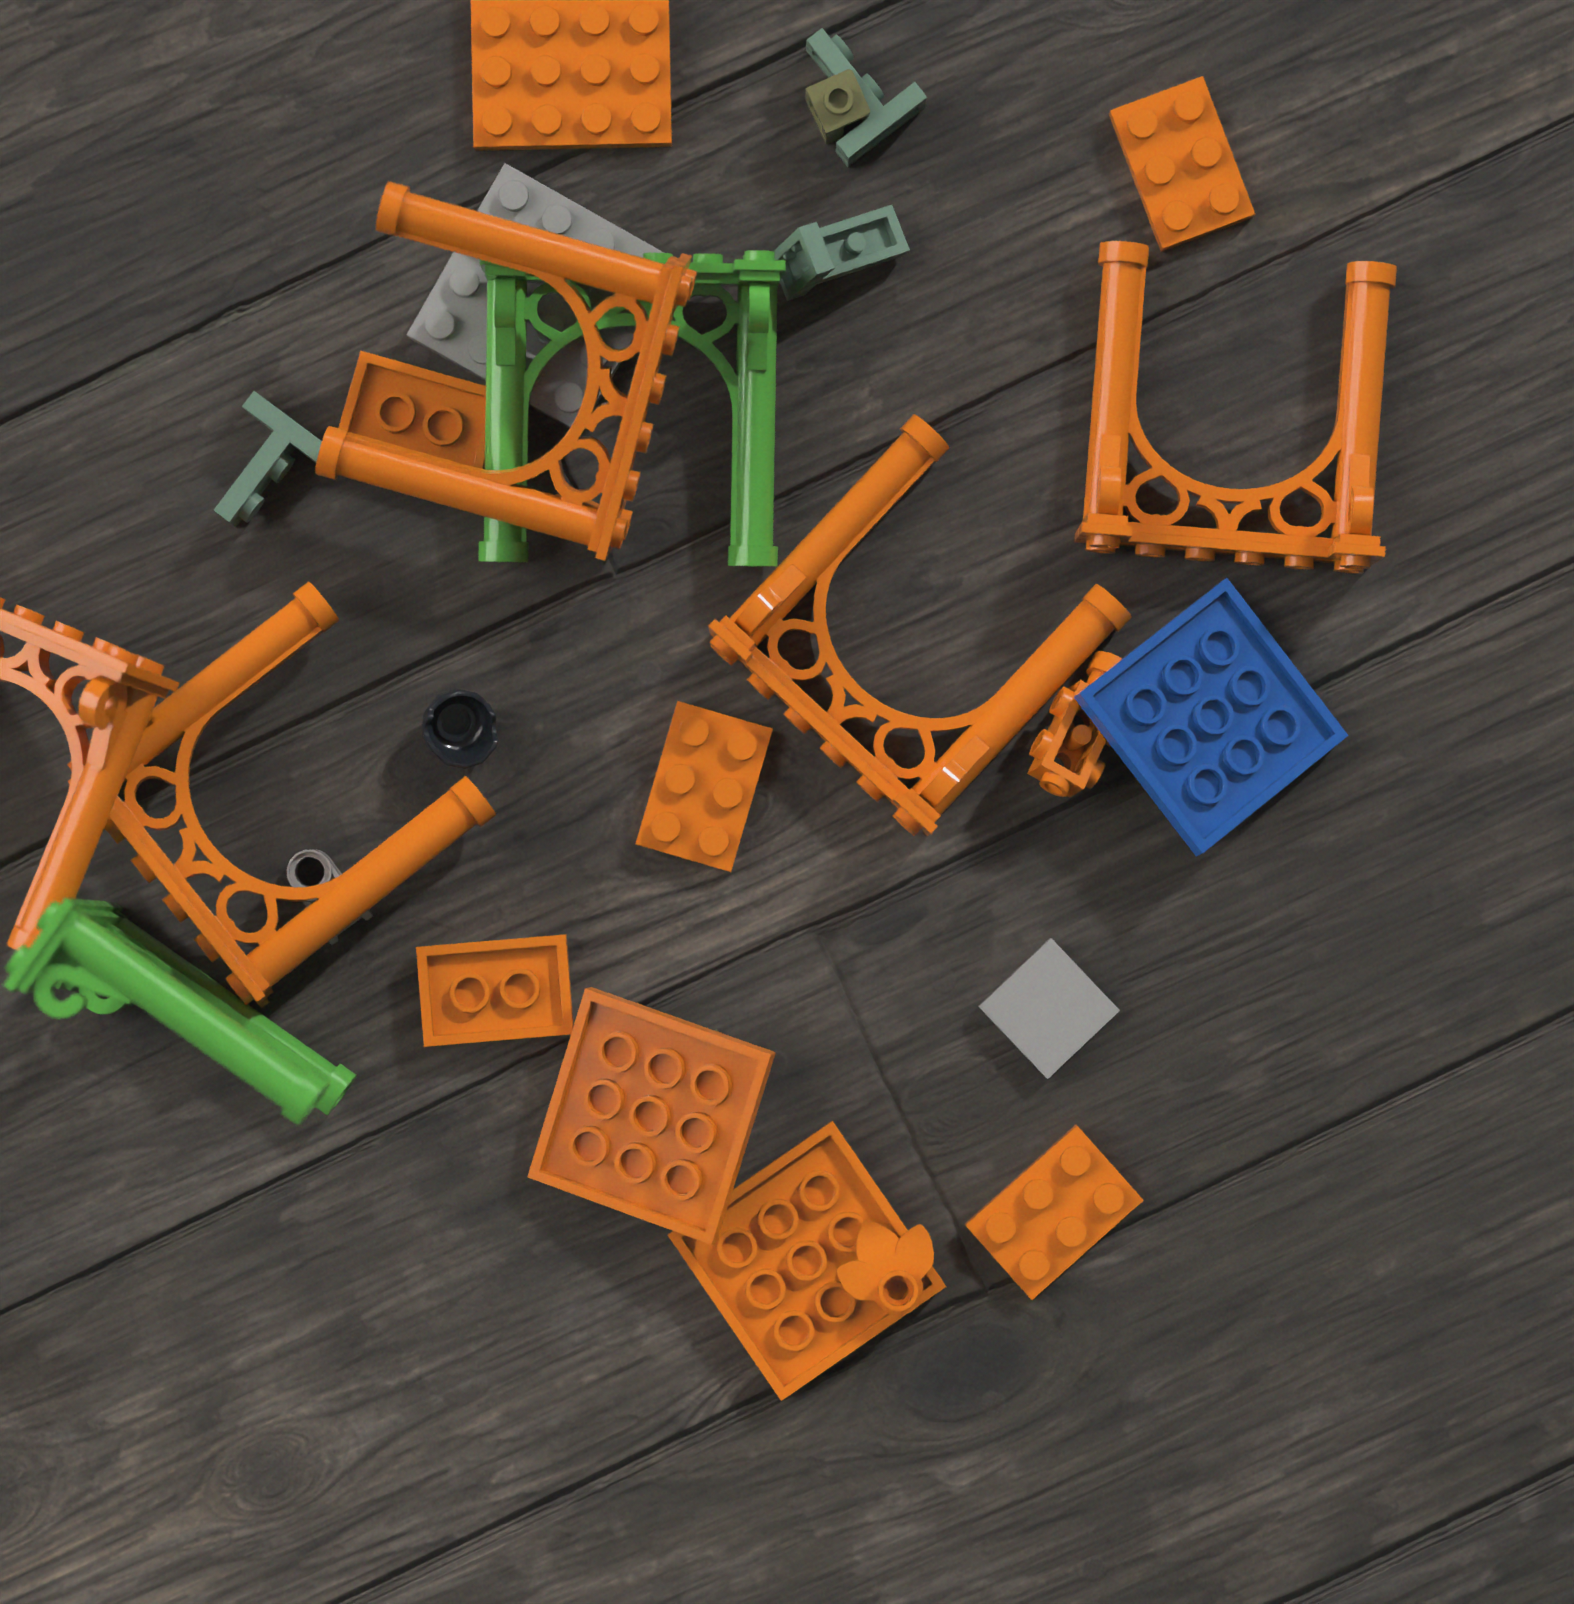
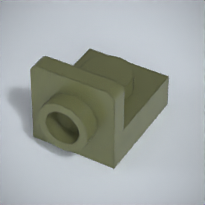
[806,69,870,145]

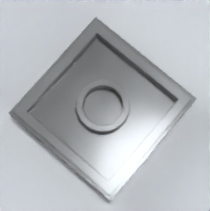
[978,938,1120,1079]

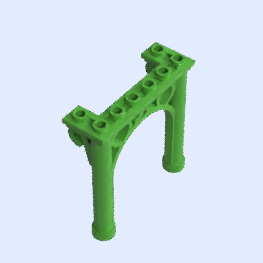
[478,250,786,567]
[3,898,357,1126]

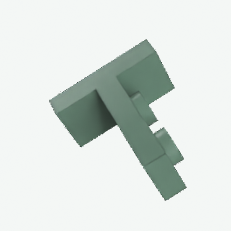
[806,28,927,167]
[774,205,910,301]
[214,391,322,527]

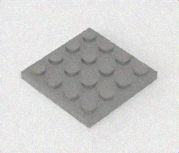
[407,163,664,428]

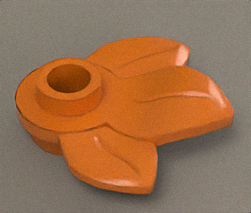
[836,1221,934,1316]

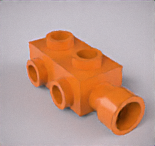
[1027,651,1122,798]

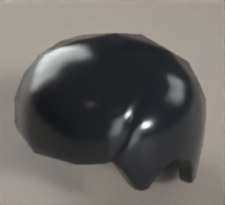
[422,689,499,769]

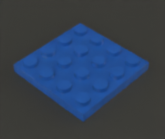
[1074,578,1349,856]

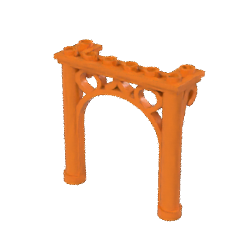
[315,181,697,561]
[1075,241,1397,574]
[708,414,1132,837]
[67,581,496,1008]
[0,597,179,950]

